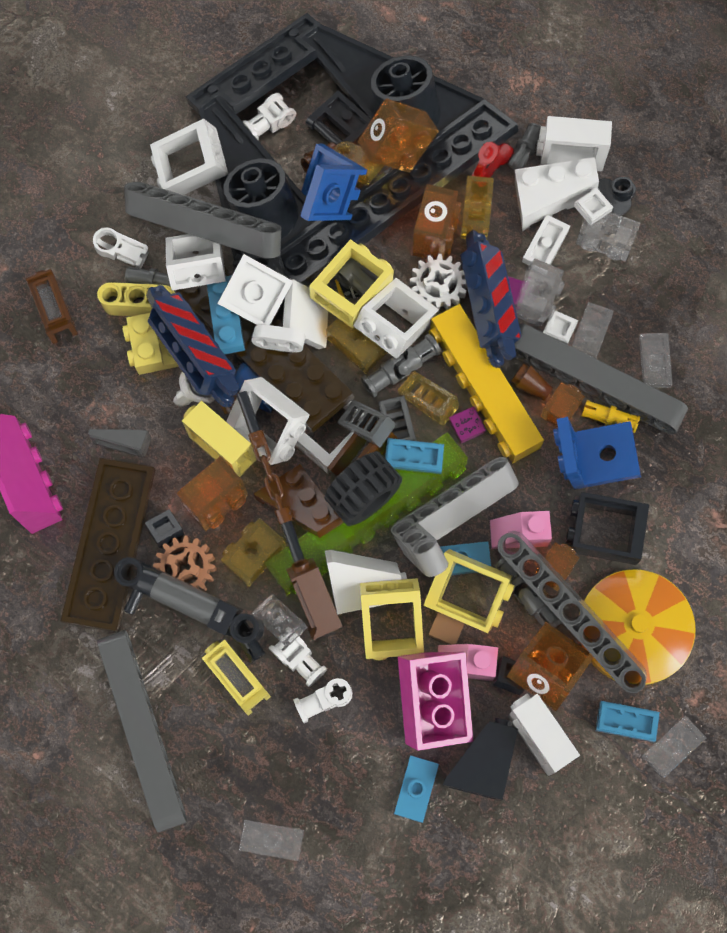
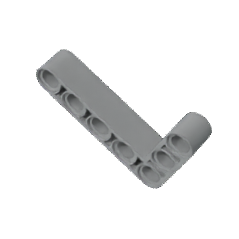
[391,457,519,577]

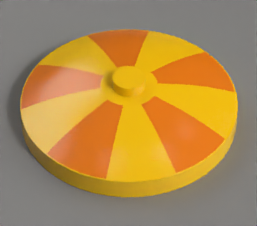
[579,570,695,685]

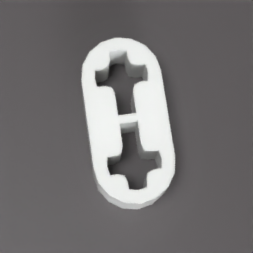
[252,325,306,353]

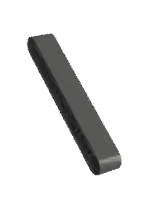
[124,182,281,258]
[514,324,688,434]
[497,531,647,693]
[97,630,187,833]

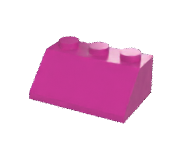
[398,652,473,751]

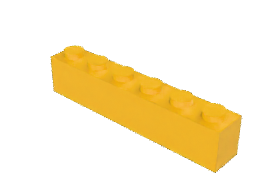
[429,304,544,464]

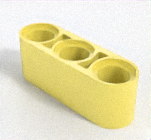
[97,282,175,316]

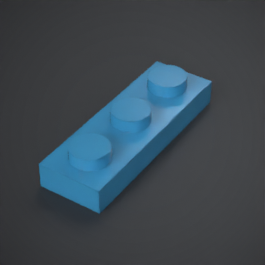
[207,275,245,354]

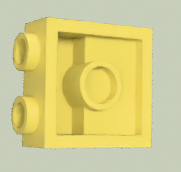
[123,313,179,375]

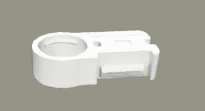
[93,228,149,269]

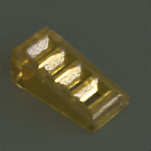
[397,371,459,426]

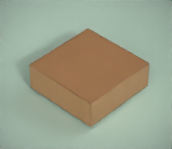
[428,612,465,645]

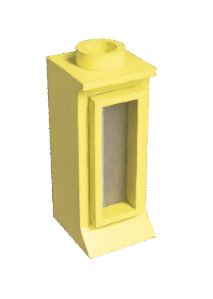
[202,640,271,716]

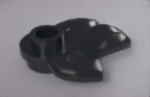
[598,177,636,217]

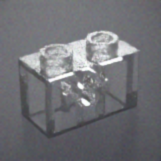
[576,212,640,262]
[514,258,565,327]

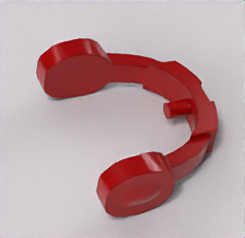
[471,142,514,185]

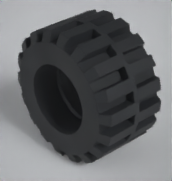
[324,451,402,526]

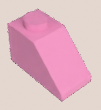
[490,511,552,549]
[438,644,498,681]

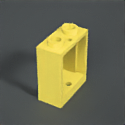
[309,239,394,329]
[182,401,256,480]
[423,549,515,633]
[360,578,424,660]

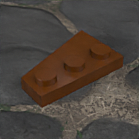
[253,464,344,538]

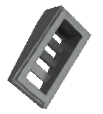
[378,395,416,441]
[337,400,396,448]
[88,429,151,458]

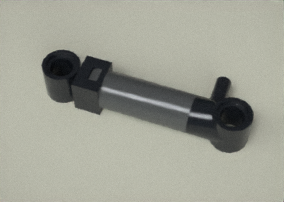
[114,557,264,644]

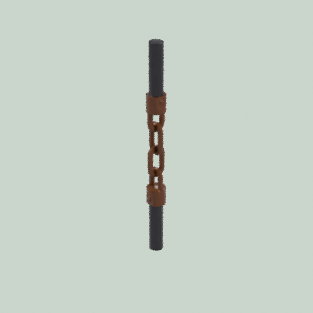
[236,391,305,562]

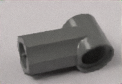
[335,258,378,297]

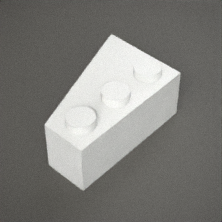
[515,157,599,231]

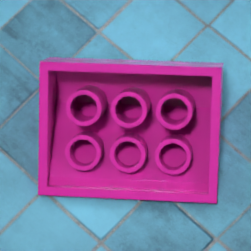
[0,414,63,534]

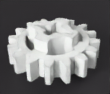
[410,254,467,313]

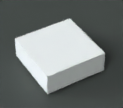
[574,187,613,226]
[543,310,578,345]

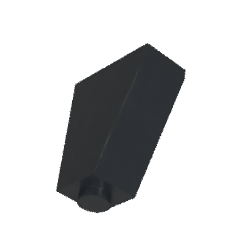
[443,718,518,801]

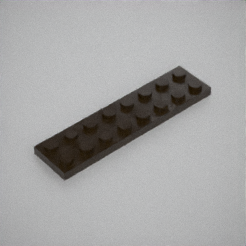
[175,266,354,433]

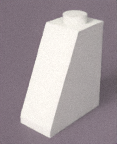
[325,550,407,614]

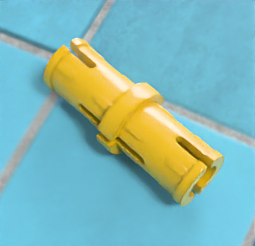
[581,400,640,433]

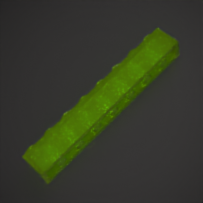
[265,432,468,596]

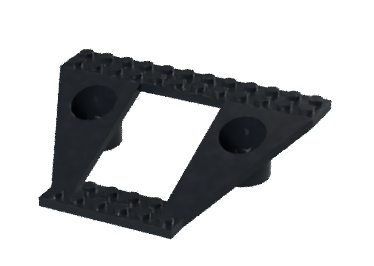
[186,13,519,306]

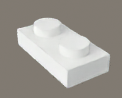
[522,215,570,273]

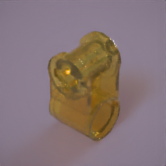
[333,141,385,185]

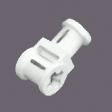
[243,93,296,140]
[269,628,327,687]
[293,678,353,723]

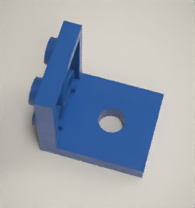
[300,144,367,221]
[553,417,641,490]

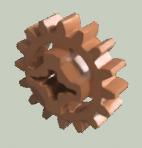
[153,536,217,591]

